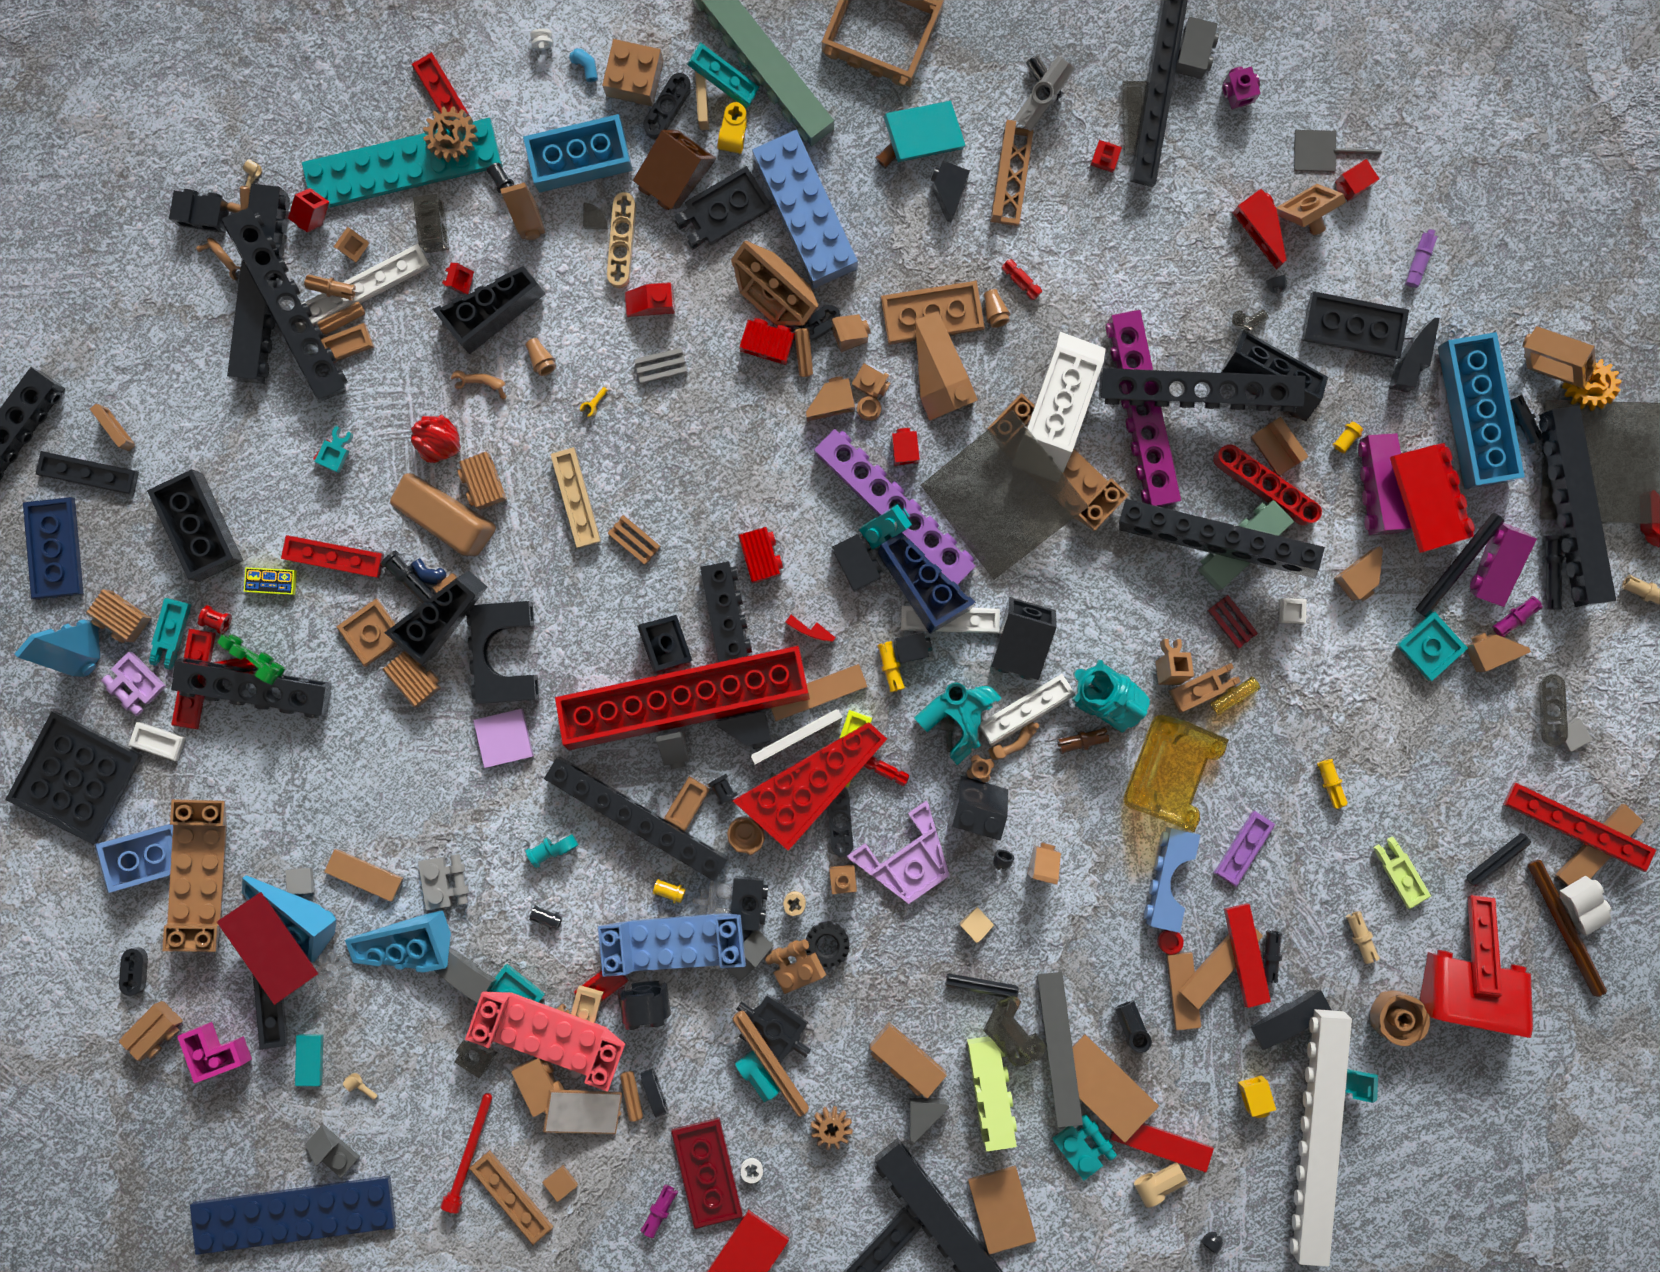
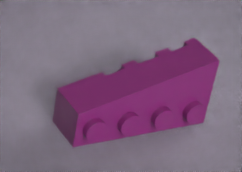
[1358,433,1412,536]

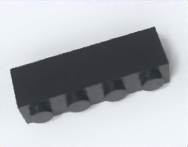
[252,974,288,1050]

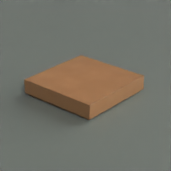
[336,598,398,667]

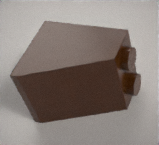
[633,130,717,210]

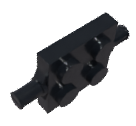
[736,994,811,1064]

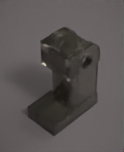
[983,995,1047,1068]

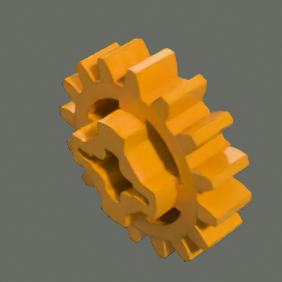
[1562,359,1622,411]

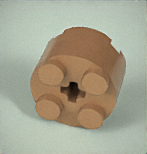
[1370,990,1430,1046]

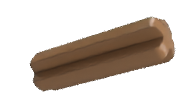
[318,302,365,334]
[795,328,813,377]
[620,1071,643,1122]

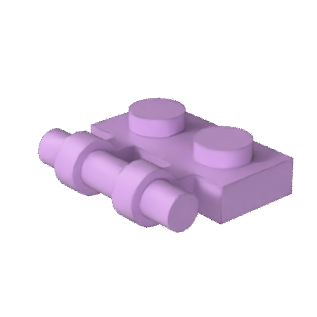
[101,652,167,716]

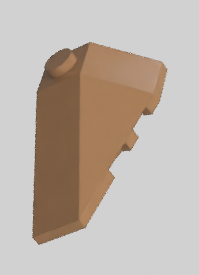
[915,311,978,421]

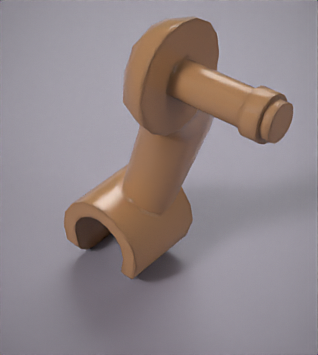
[196,237,241,281]
[451,370,506,400]
[988,722,1039,760]

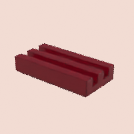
[1207,595,1258,649]

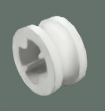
[530,29,553,50]
[741,1158,763,1183]

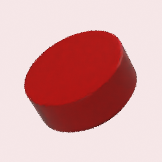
[1157,930,1184,955]

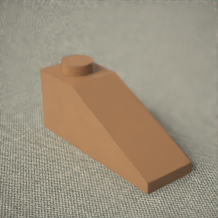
[500,182,546,240]

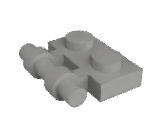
[418,854,469,910]

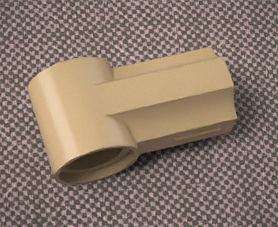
[1134,1162,1188,1208]

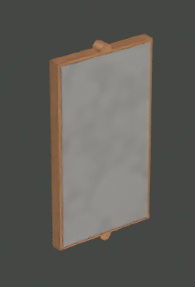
[543,1090,622,1134]

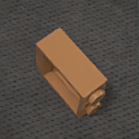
[1522,326,1596,389]

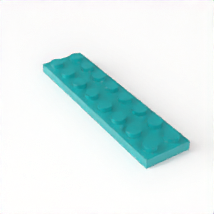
[302,117,503,208]

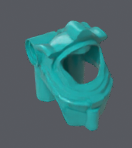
[1072,659,1150,733]
[914,682,1001,765]

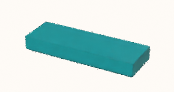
[687,42,759,108]

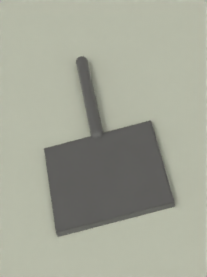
[1294,130,1382,172]

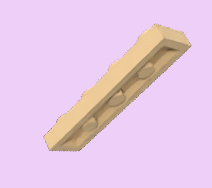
[550,447,601,549]

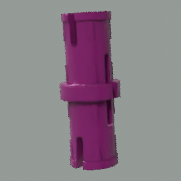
[1492,596,1543,637]
[640,1184,678,1238]

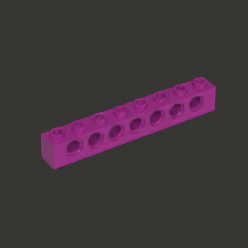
[1105,310,1181,507]

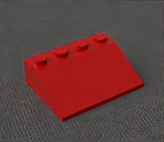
[1390,443,1475,553]

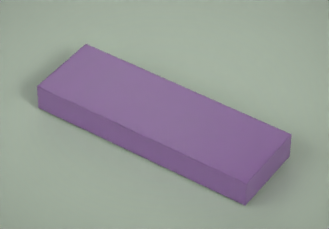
[1213,810,1276,887]

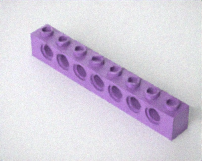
[814,429,975,585]

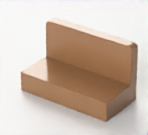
[1251,416,1309,476]

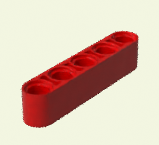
[1213,444,1322,526]

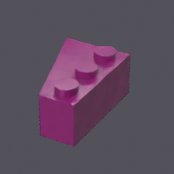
[1470,523,1537,607]

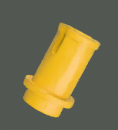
[1333,421,1363,454]
[653,879,686,904]

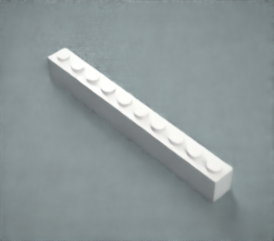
[1290,1009,1352,1266]

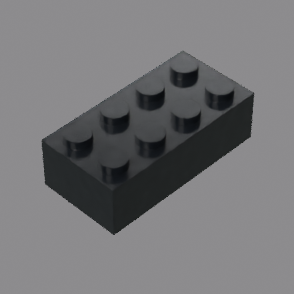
[147,469,244,582]

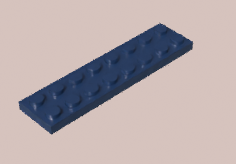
[190,1175,396,1255]

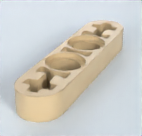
[607,192,636,288]

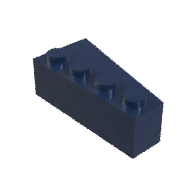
[877,532,976,634]

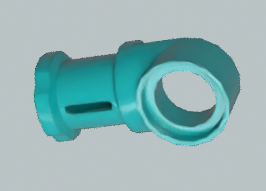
[525,834,579,869]

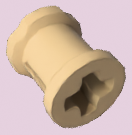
[783,891,806,916]

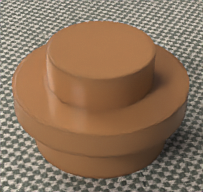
[857,396,881,421]

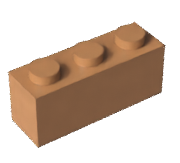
[870,1022,947,1099]

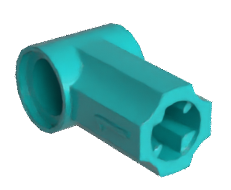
[735,1050,780,1102]

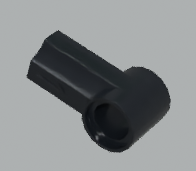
[1114,1000,1152,1053]

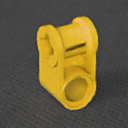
[717,102,747,154]

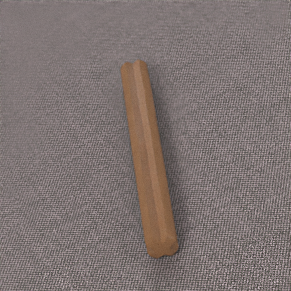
[732,1010,809,1117]

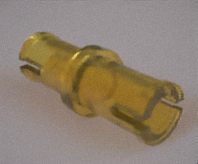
[1211,676,1261,716]

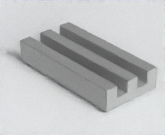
[634,348,688,384]

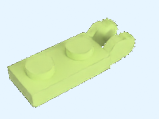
[1373,837,1431,909]

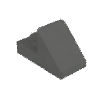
[305,1124,360,1178]

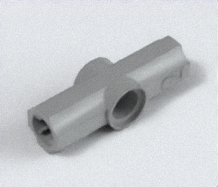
[1014,55,1076,131]

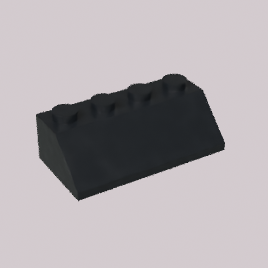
[1221,330,1328,422]

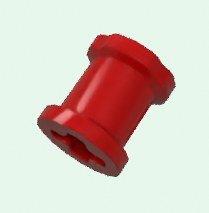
[197,605,232,634]

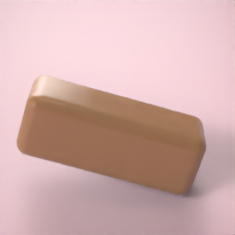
[390,473,496,556]

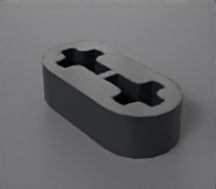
[798,305,841,342]
[119,947,148,996]
[640,1068,668,1118]

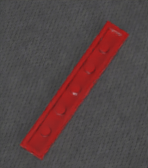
[1503,782,1656,872]

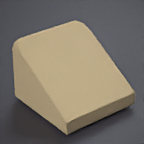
[959,907,994,943]

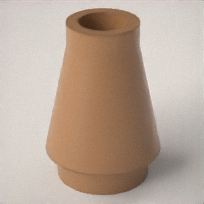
[983,289,1010,328]
[525,338,556,376]

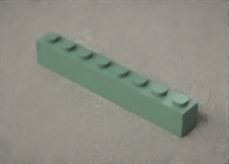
[692,0,834,147]

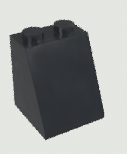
[991,597,1057,680]
[948,776,1008,841]

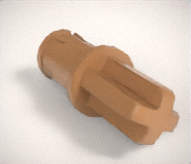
[304,275,356,301]

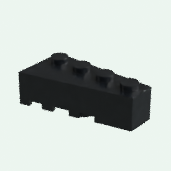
[432,266,545,354]
[384,571,488,665]

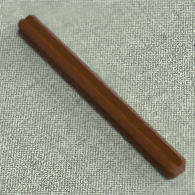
[1528,859,1607,997]

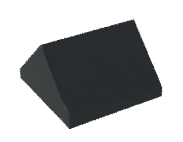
[637,615,693,673]

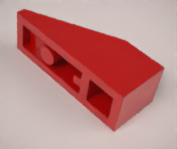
[1232,188,1287,270]

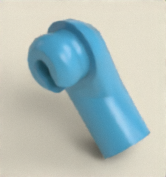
[569,48,598,82]

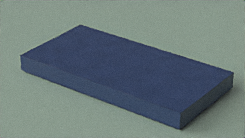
[23,497,84,600]

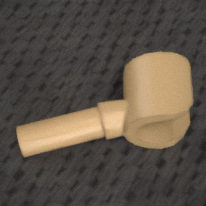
[243,160,262,188]
[343,1073,378,1100]

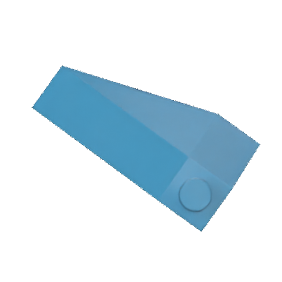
[14,619,100,677]
[242,875,337,964]
[345,911,451,973]

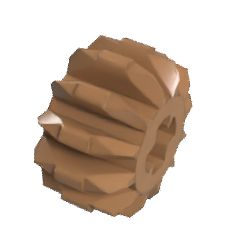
[810,1106,853,1150]

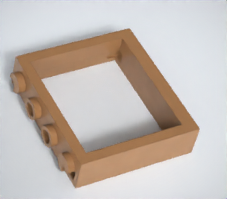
[821,0,944,87]

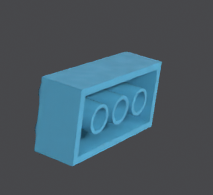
[523,114,633,193]

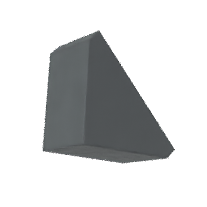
[726,930,774,982]
[909,1098,950,1143]

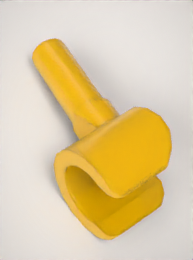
[580,387,608,417]

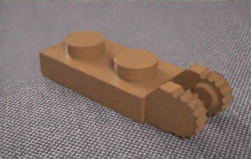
[1169,663,1241,713]

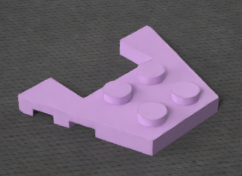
[847,801,950,904]

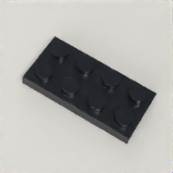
[1302,291,1409,359]

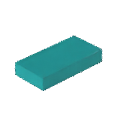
[295,1034,324,1086]

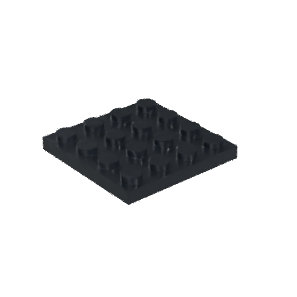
[5,711,143,844]

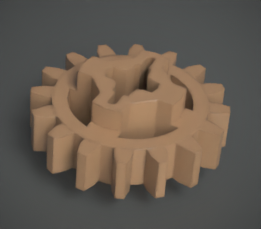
[423,106,478,162]

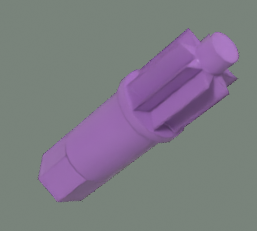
[1405,229,1438,288]

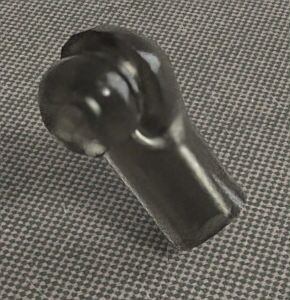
[1232,309,1269,331]

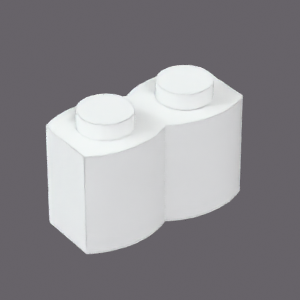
[1560,876,1612,936]

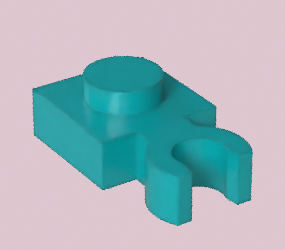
[314,426,353,473]

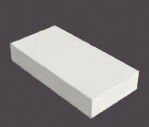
[128,722,186,761]

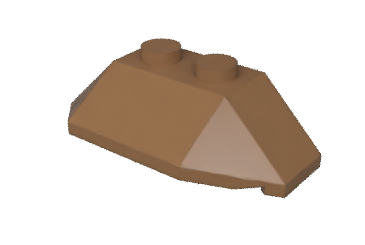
[731,241,818,325]

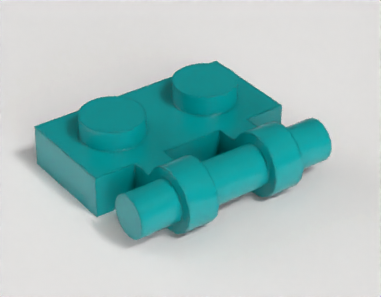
[1052,1114,1117,1181]

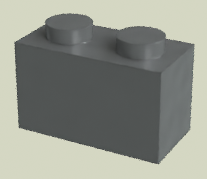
[1175,16,1219,79]

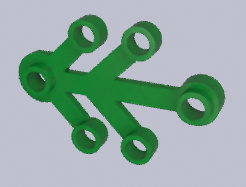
[217,634,286,685]

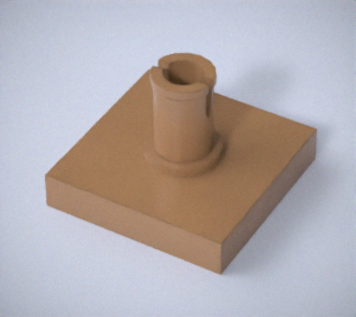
[1276,184,1346,235]

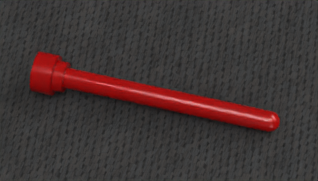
[440,1093,492,1214]

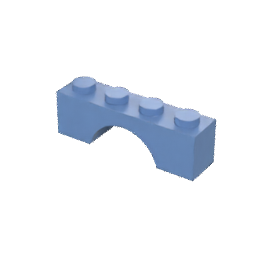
[1144,827,1201,933]

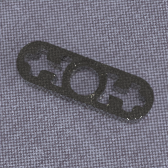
[1539,674,1568,747]

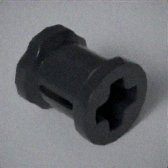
[707,774,738,805]

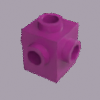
[1222,66,1261,110]

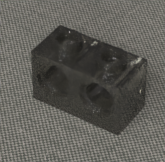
[413,194,450,253]

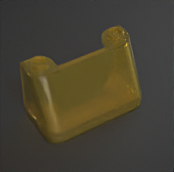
[1124,714,1229,833]

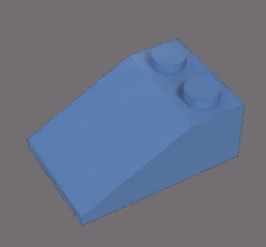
[94,824,173,893]

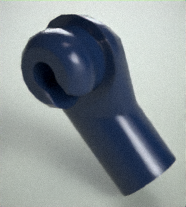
[410,558,447,585]

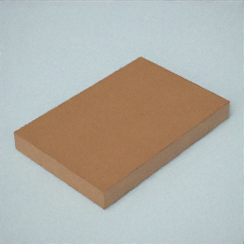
[968,1165,1037,1254]

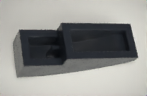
[1389,317,1440,392]
[1250,990,1332,1050]

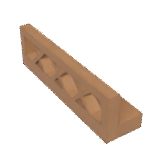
[990,120,1034,226]

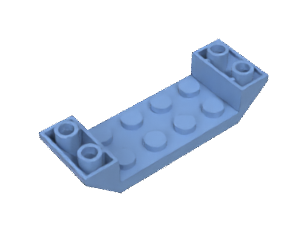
[598,913,746,976]

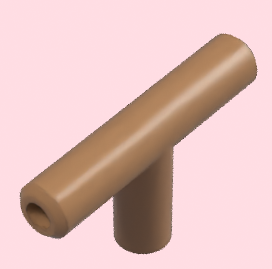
[227,186,250,213]

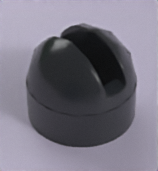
[1266,274,1287,294]
[993,850,1015,871]
[1200,1232,1223,1255]

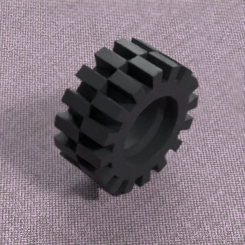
[805,921,850,969]

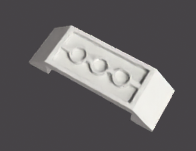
[1012,332,1106,482]

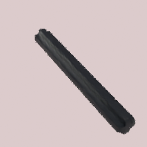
[1416,513,1504,617]

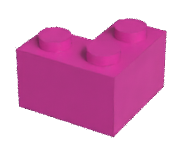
[177,1022,252,1084]

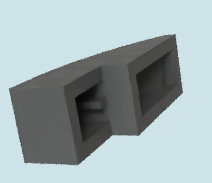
[434,947,497,1003]

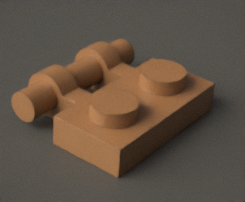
[765,939,826,994]

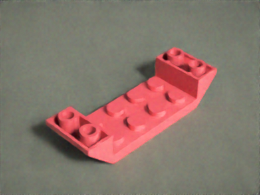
[465,992,625,1092]

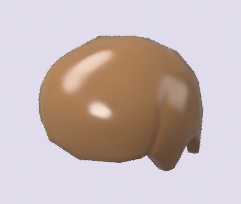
[727,816,765,855]

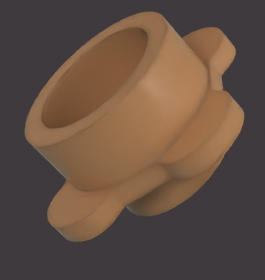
[967,755,994,782]

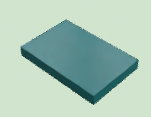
[883,100,966,163]

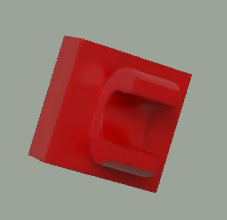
[1090,140,1122,173]
[442,262,474,295]

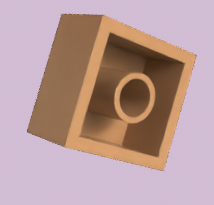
[602,39,664,106]

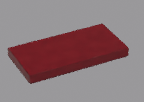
[217,892,319,1005]
[671,1117,743,1229]

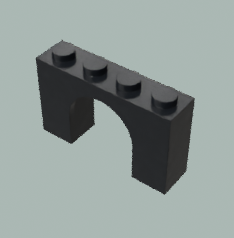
[466,601,540,704]

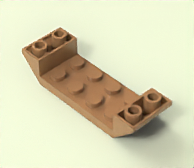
[987,393,1129,531]
[162,799,227,952]

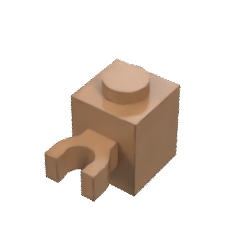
[1155,639,1194,685]

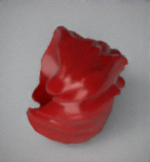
[411,414,461,463]

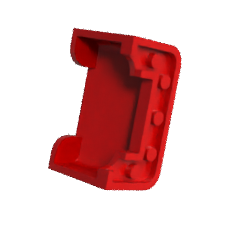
[1419,950,1533,1038]

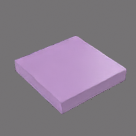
[473,709,534,768]

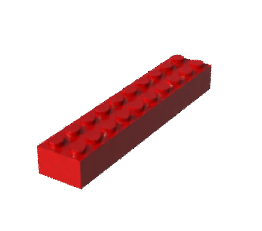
[555,646,810,751]

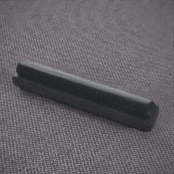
[1466,833,1531,887]
[945,973,1019,999]

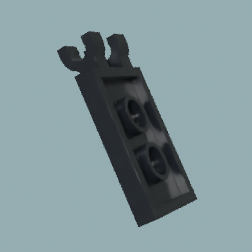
[674,166,772,250]

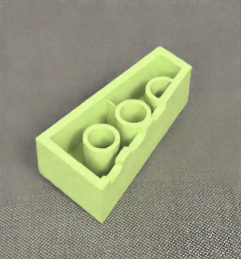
[967,1035,1017,1152]

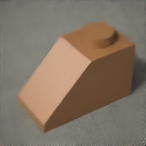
[832,314,871,352]
[806,376,855,422]
[1334,546,1383,601]
[1466,633,1531,672]
[1027,842,1061,885]

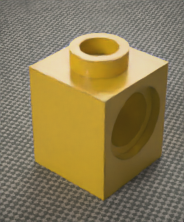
[1238,1075,1276,1118]

